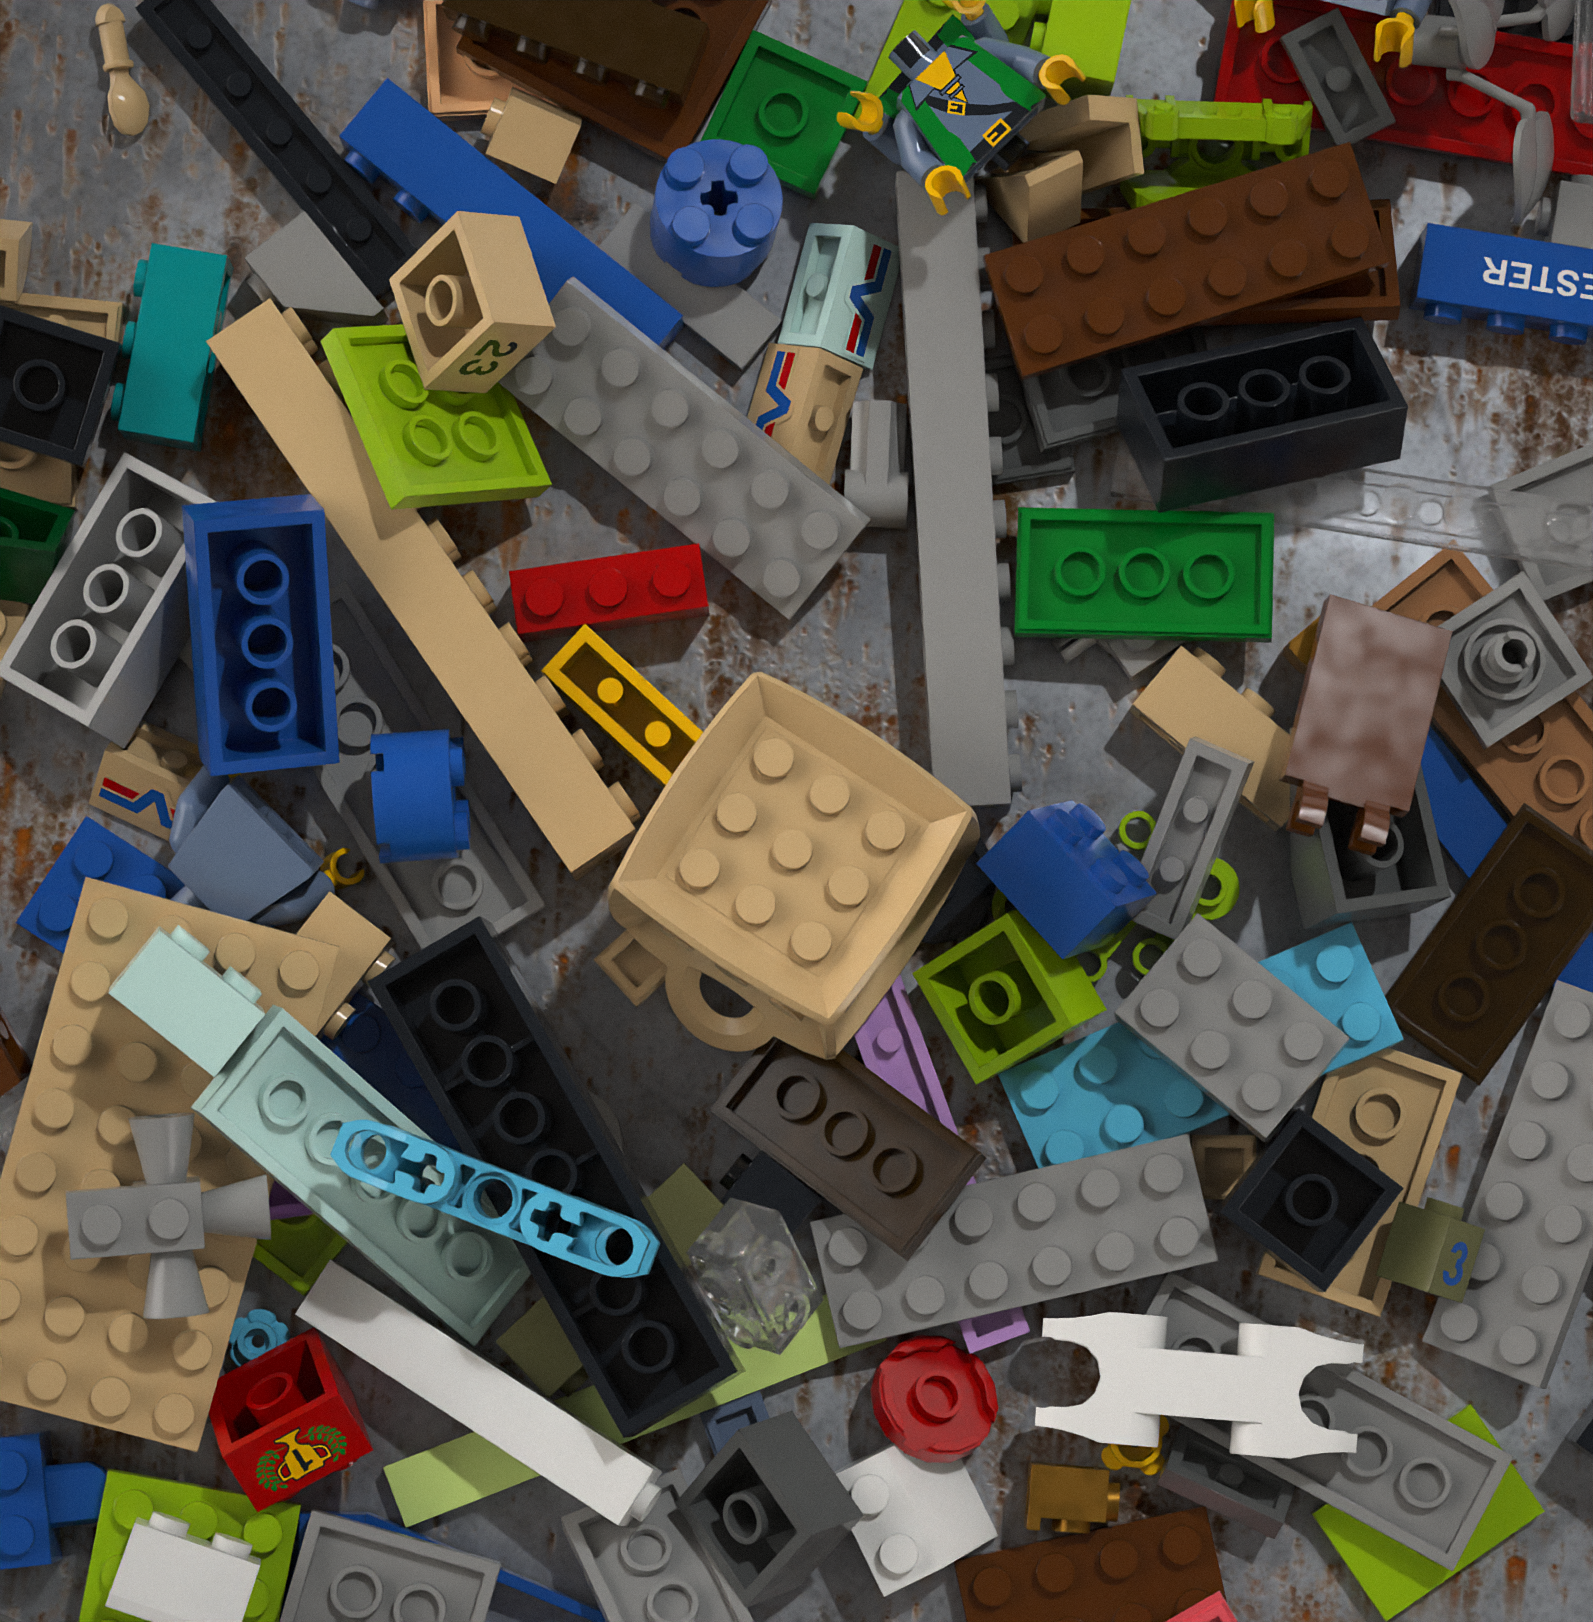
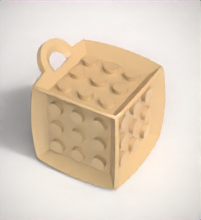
[607,672,980,1060]

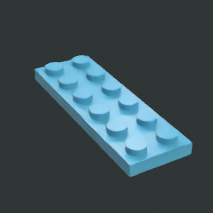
[998,922,1404,1169]

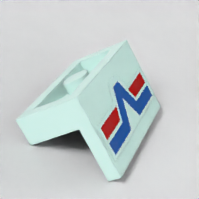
[778,223,900,370]

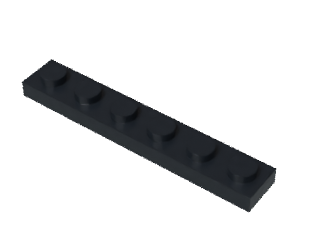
[135,0,418,301]

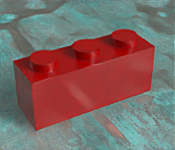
[509,543,710,643]

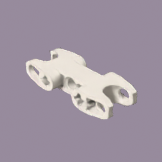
[1035,1312,1364,1459]

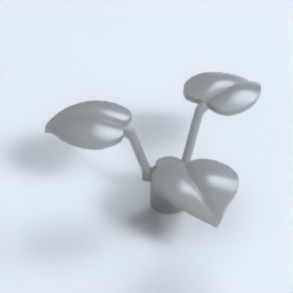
[1412,0,1577,224]

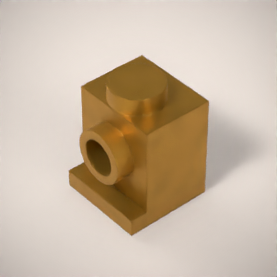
[1024,1462,1120,1533]

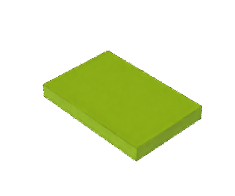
[1311,1404,1545,1622]

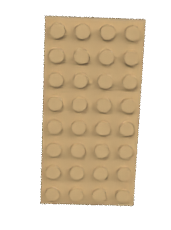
[0,877,340,1452]

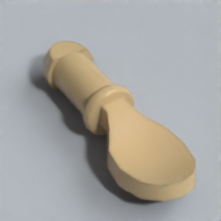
[95,3,150,136]

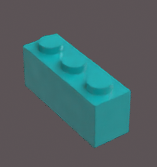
[111,243,234,452]

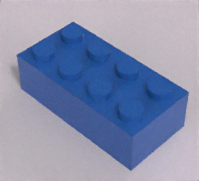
[182,494,340,776]

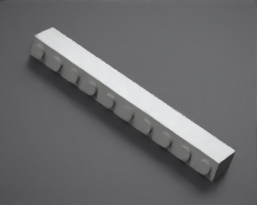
[895,171,1022,809]

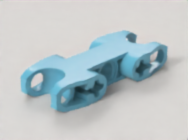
[330,1120,661,1278]

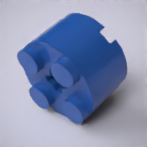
[650,139,783,287]
[370,729,471,864]

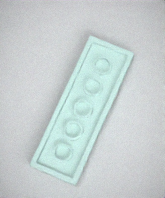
[190,1005,531,1347]

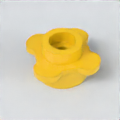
[1101,1415,1169,1475]

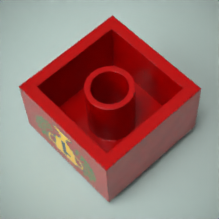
[209,1327,373,1513]

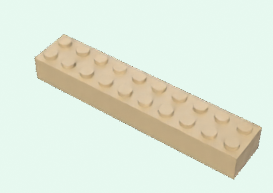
[206,298,641,881]

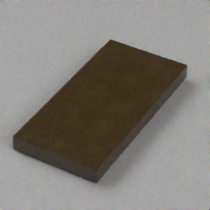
[1385,803,1593,1086]
[710,1036,986,1262]

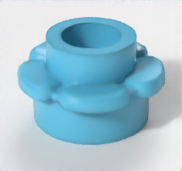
[228,1309,291,1367]

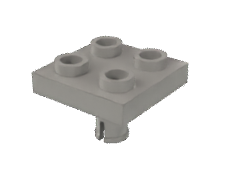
[1437,571,1593,750]

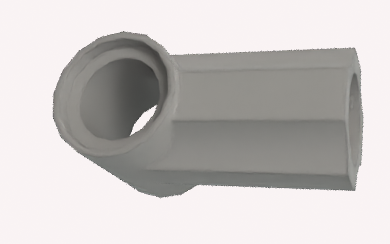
[844,400,909,529]

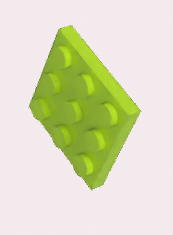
[320,324,552,510]
[79,1469,301,1622]

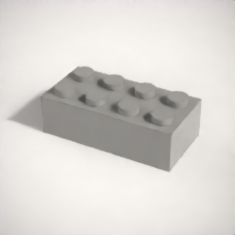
[0,452,217,749]

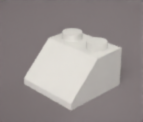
[834,1442,998,1597]
[105,1511,261,1622]

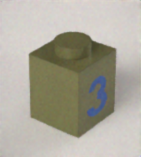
[1376,1197,1485,1303]

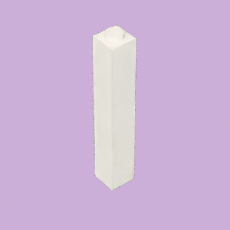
[295,1260,662,1527]

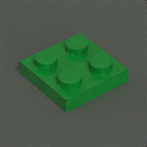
[701,30,868,200]

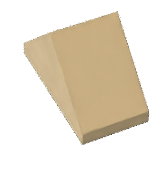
[974,150,1083,243]

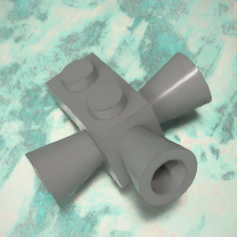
[66,1113,271,1319]

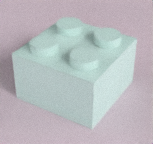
[109,925,265,1077]

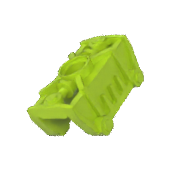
[1120,95,1313,209]

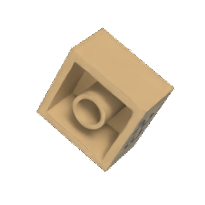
[389,211,556,393]

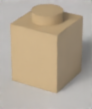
[480,87,582,184]

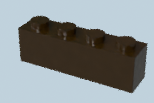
[441,0,711,109]

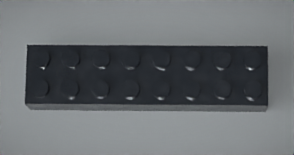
[367,916,746,1438]

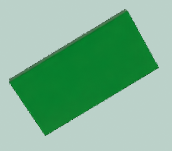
[1015,507,1274,643]

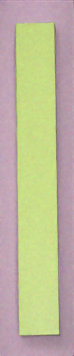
[383,1294,887,1528]

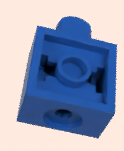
[0,1430,108,1570]

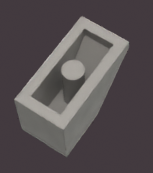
[245,211,389,326]

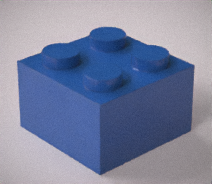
[976,800,1158,960]

